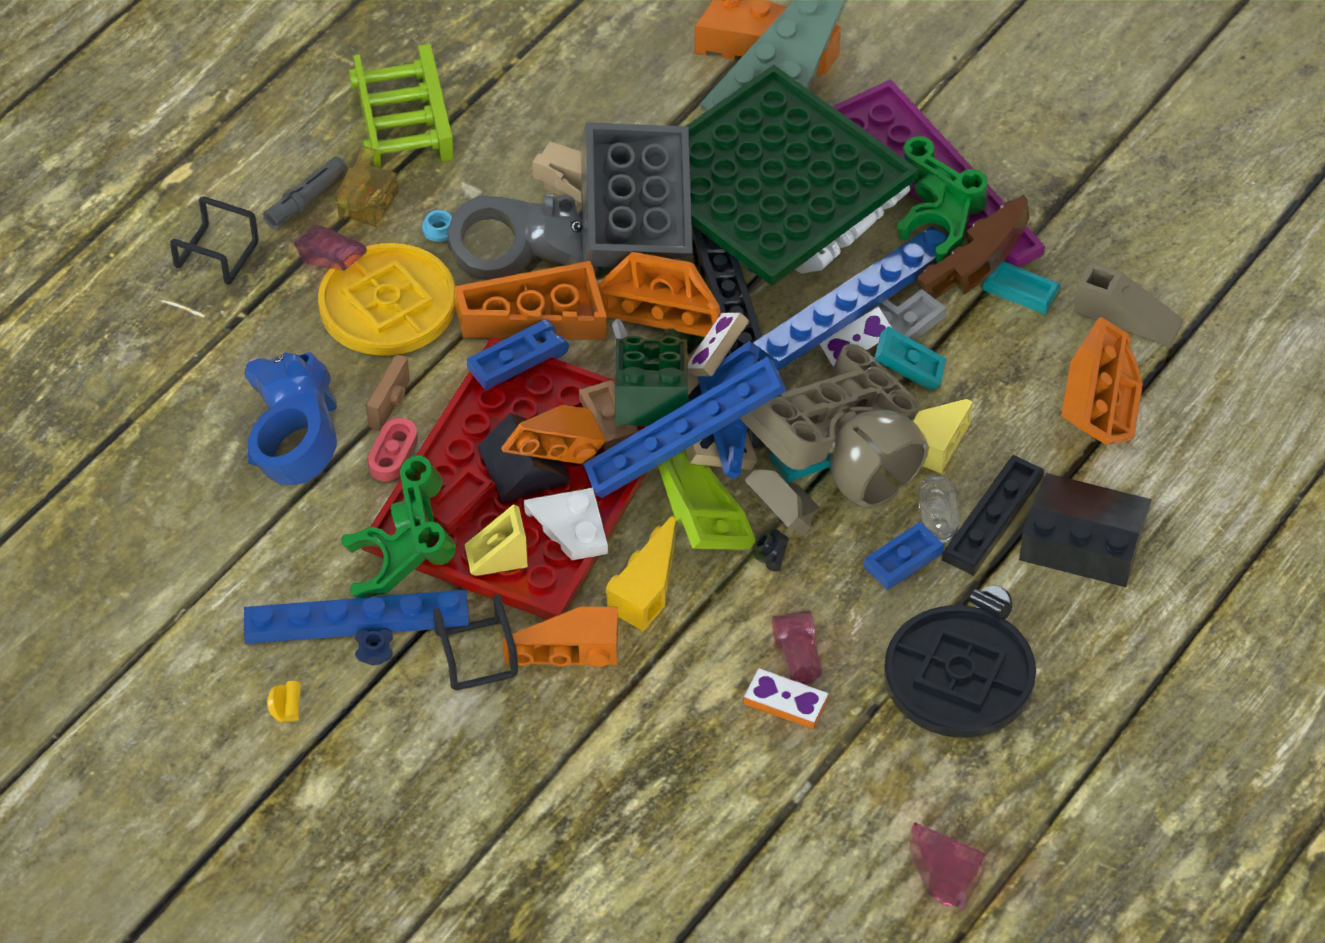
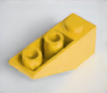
[605,516,676,632]

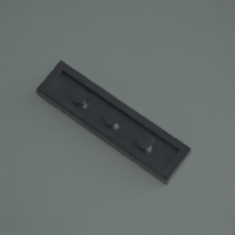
[942,455,1045,576]

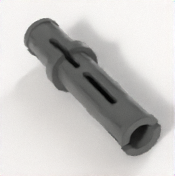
[263,156,348,230]

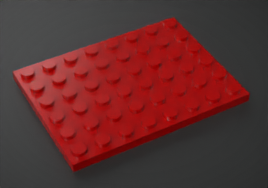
[362,336,648,620]

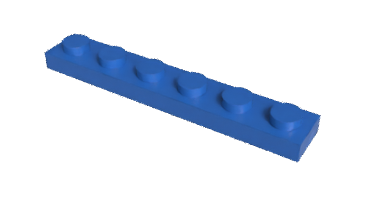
[583,356,787,498]
[244,590,469,644]

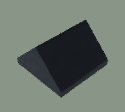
[478,413,570,503]

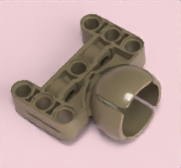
[740,344,929,508]

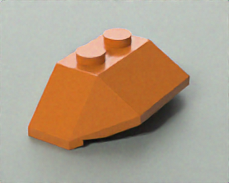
[598,252,721,337]
[1061,317,1143,445]

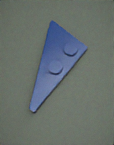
[698,341,759,479]

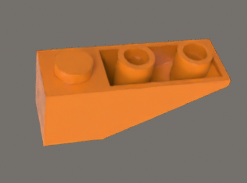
[501,405,606,464]
[503,606,618,667]

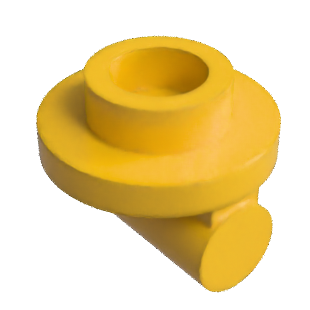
[267,681,301,723]

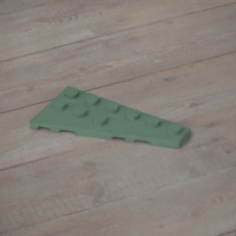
[700,0,847,112]

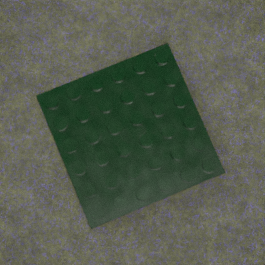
[686,64,919,286]

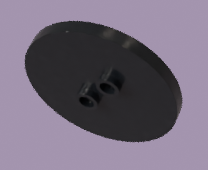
[884,605,1036,738]

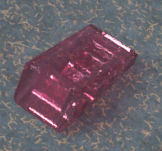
[294,225,368,271]

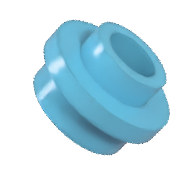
[422,210,452,242]

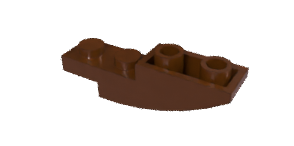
[918,195,1030,299]

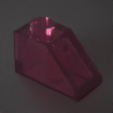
[909,822,986,910]

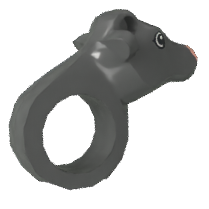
[447,193,599,281]

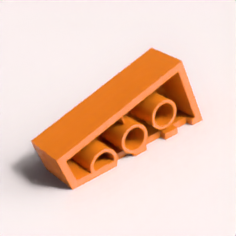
[695,0,841,75]
[455,261,607,340]

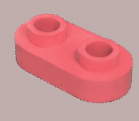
[368,418,418,482]

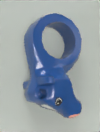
[244,352,337,485]

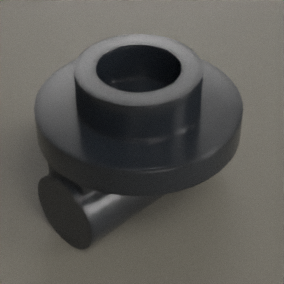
[754,529,789,571]
[969,586,1012,619]

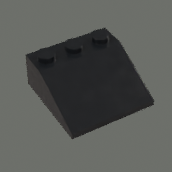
[1019,473,1152,587]

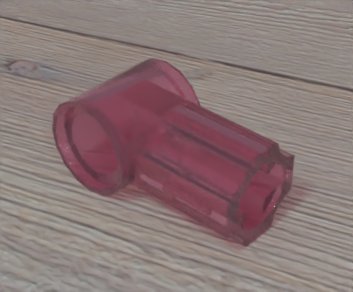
[772,610,822,684]

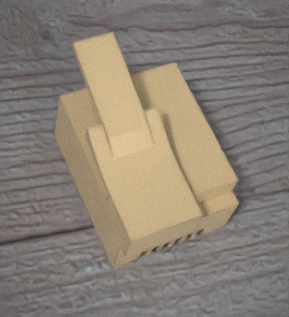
[532,141,582,203]

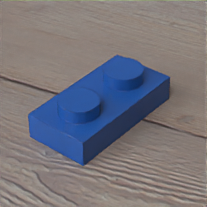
[864,522,944,590]

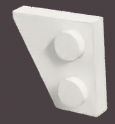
[524,488,608,560]

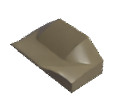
[745,470,820,536]

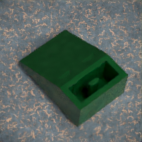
[615,335,688,426]

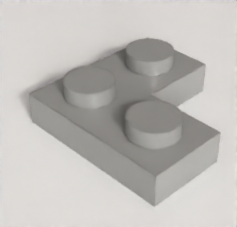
[856,289,947,341]

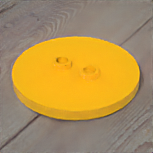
[318,243,456,356]

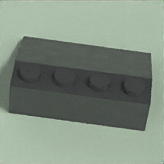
[581,122,692,267]

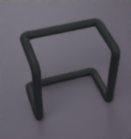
[170,196,259,285]
[433,594,518,690]

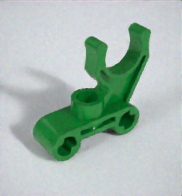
[897,136,988,263]
[341,455,456,598]

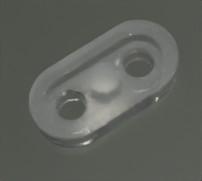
[918,476,959,542]

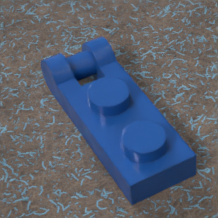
[466,320,569,390]

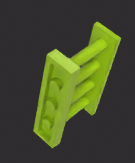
[349,44,454,172]

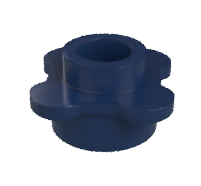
[355,629,393,665]

